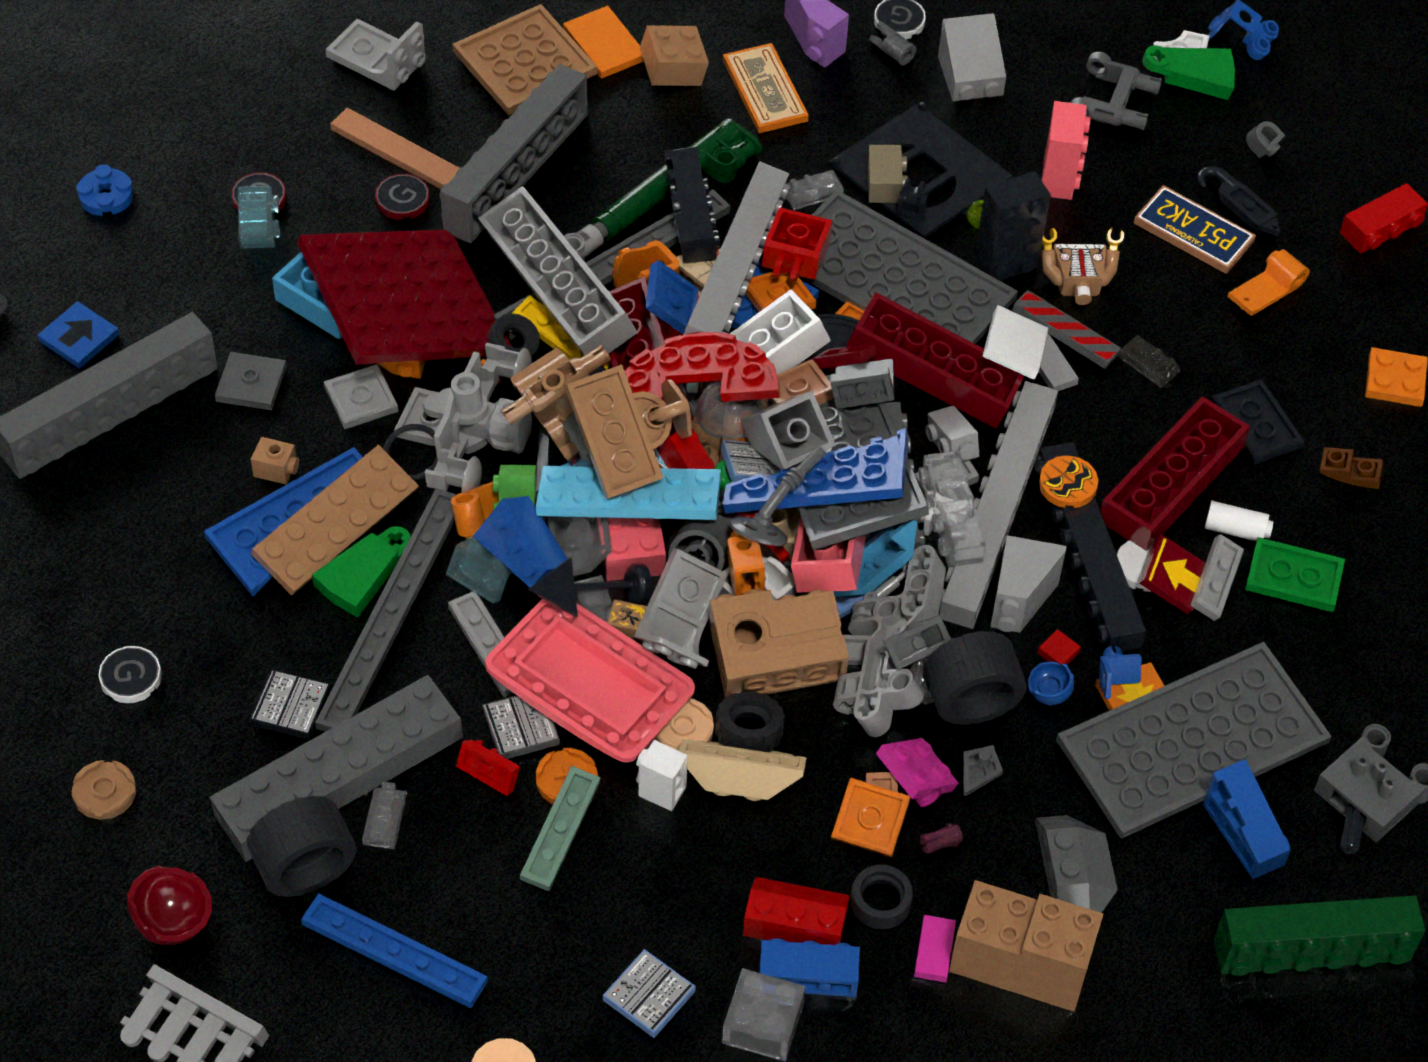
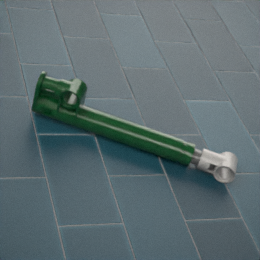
[564,119,762,262]

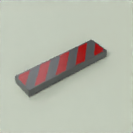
[1012,290,1121,369]

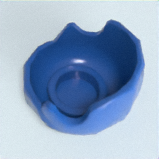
[1028,661,1074,706]

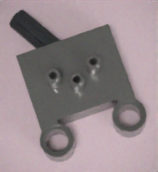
[1314,724,1428,855]

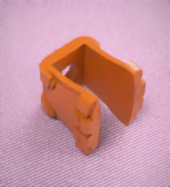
[612,240,680,288]

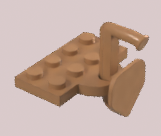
[564,365,692,499]

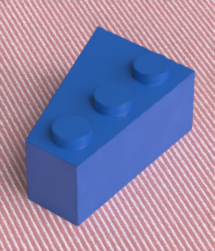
[473,496,568,587]
[1203,759,1291,879]

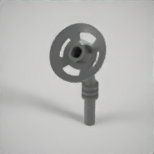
[729,446,826,546]

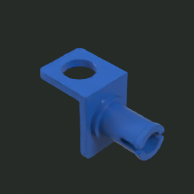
[1099,646,1142,699]

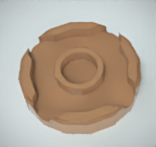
[72,760,136,820]

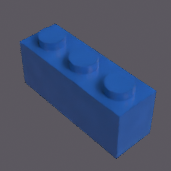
[758,938,860,997]

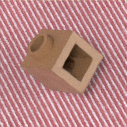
[251,437,299,485]

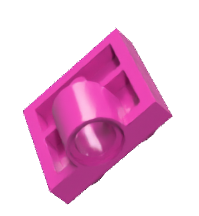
[876,738,958,807]

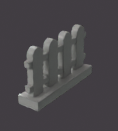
[120,964,269,1062]

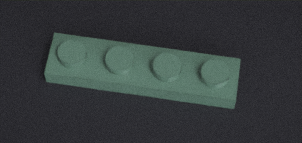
[520,766,601,891]

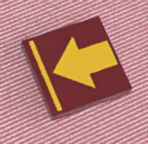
[1139,534,1205,614]

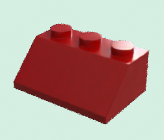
[743,877,850,945]

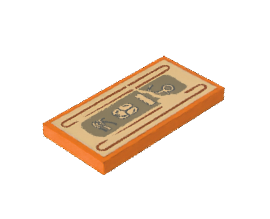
[723,43,809,133]

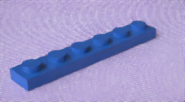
[301,894,488,1008]

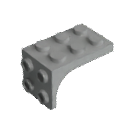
[326,19,426,91]
[634,548,728,669]

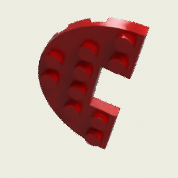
[625,332,780,402]

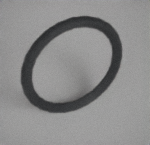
[383,424,438,481]

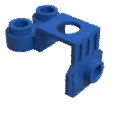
[1208,0,1279,60]

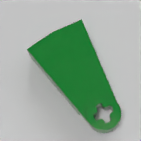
[1142,45,1235,100]
[312,527,410,618]

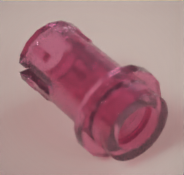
[920,823,963,854]

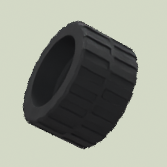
[924,631,1027,725]
[247,795,357,897]

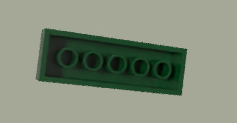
[1213,896,1425,976]

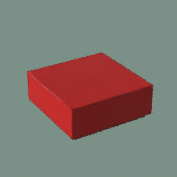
[1038,629,1081,665]

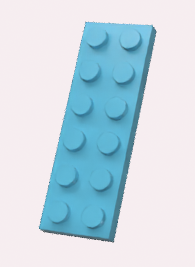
[536,466,721,520]

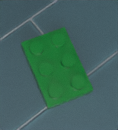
[1245,537,1345,612]

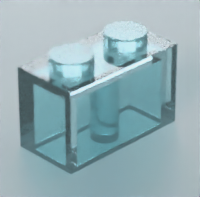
[238,186,280,249]

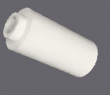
[1204,500,1274,541]

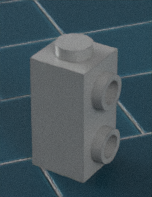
[925,405,979,464]

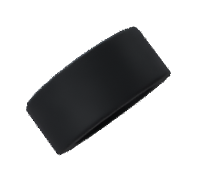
[851,865,912,929]

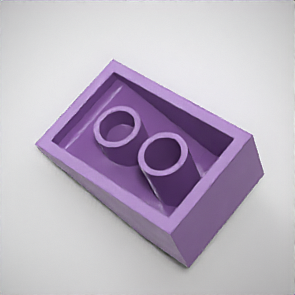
[784,0,849,67]

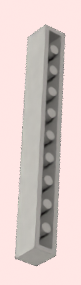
[684,161,790,334]
[939,381,1058,629]

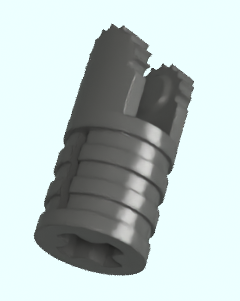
[869,21,916,65]

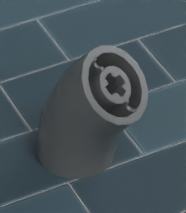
[668,500,738,571]

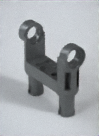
[1071,52,1162,130]

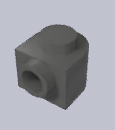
[1246,121,1285,159]

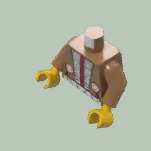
[1041,228,1124,305]

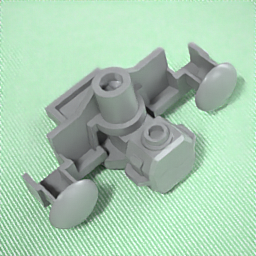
[394,342,532,492]

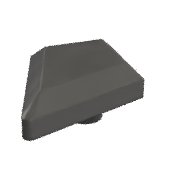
[963,745,1003,796]

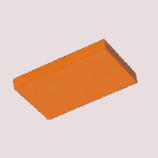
[563,6,644,79]

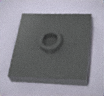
[215,352,287,411]

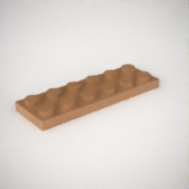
[250,445,419,596]

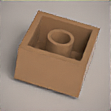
[640,25,709,86]

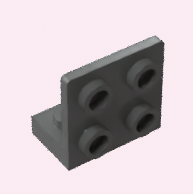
[830,359,895,409]

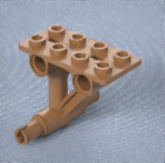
[501,344,611,462]

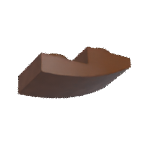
[1320,447,1383,489]

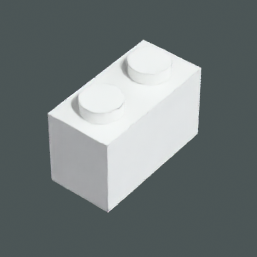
[636,740,688,811]

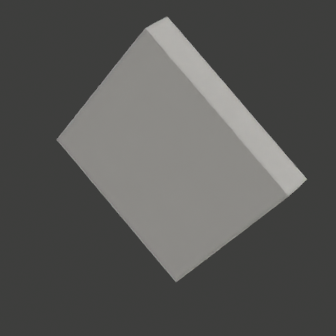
[324,364,398,429]

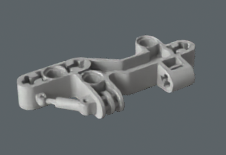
[833,545,946,737]

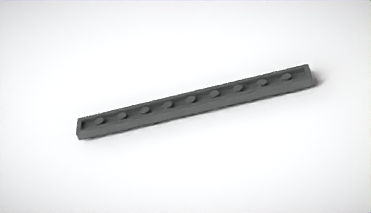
[494,190,730,340]
[315,488,457,732]

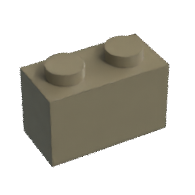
[868,145,907,203]

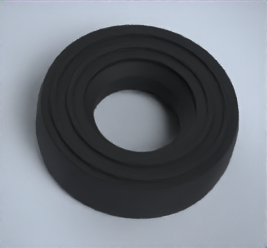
[488,314,540,358]

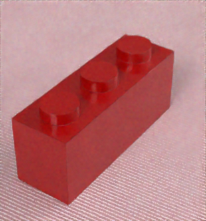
[1340,183,1428,254]

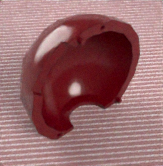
[127,865,212,946]

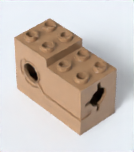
[709,589,849,697]
[949,880,1103,1012]

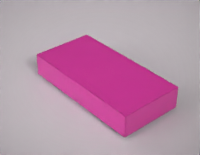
[914,915,956,983]

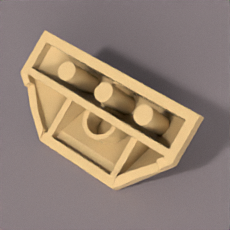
[679,739,806,801]

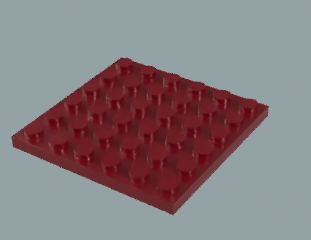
[297,230,512,364]

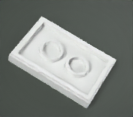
[983,305,1048,379]

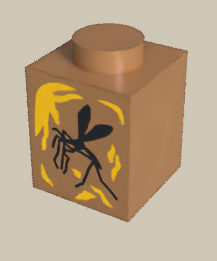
[607,600,647,645]

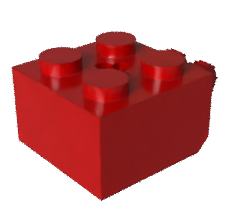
[762,207,833,282]

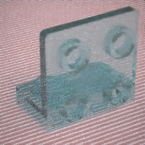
[446,537,513,604]

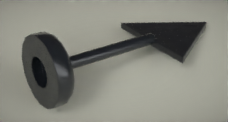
[527,557,652,617]

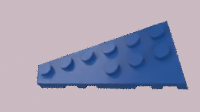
[723,428,908,513]
[204,447,363,597]

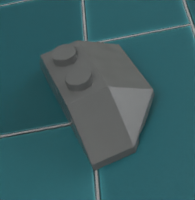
[1035,815,1118,913]

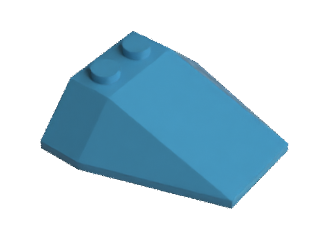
[834,519,917,596]

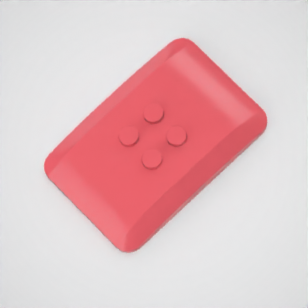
[485,599,695,762]

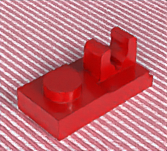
[456,739,520,796]

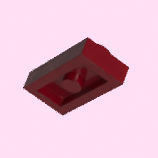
[813,343,877,371]

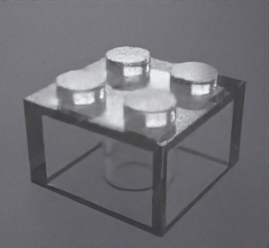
[722,968,806,1061]

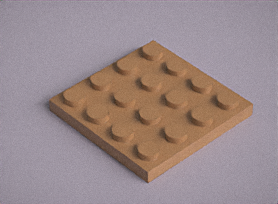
[453,4,597,115]

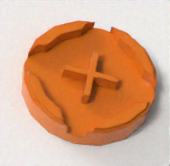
[536,748,598,804]

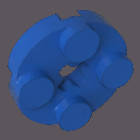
[76,165,133,216]

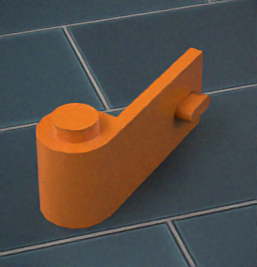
[1227,249,1310,316]
[450,481,499,539]

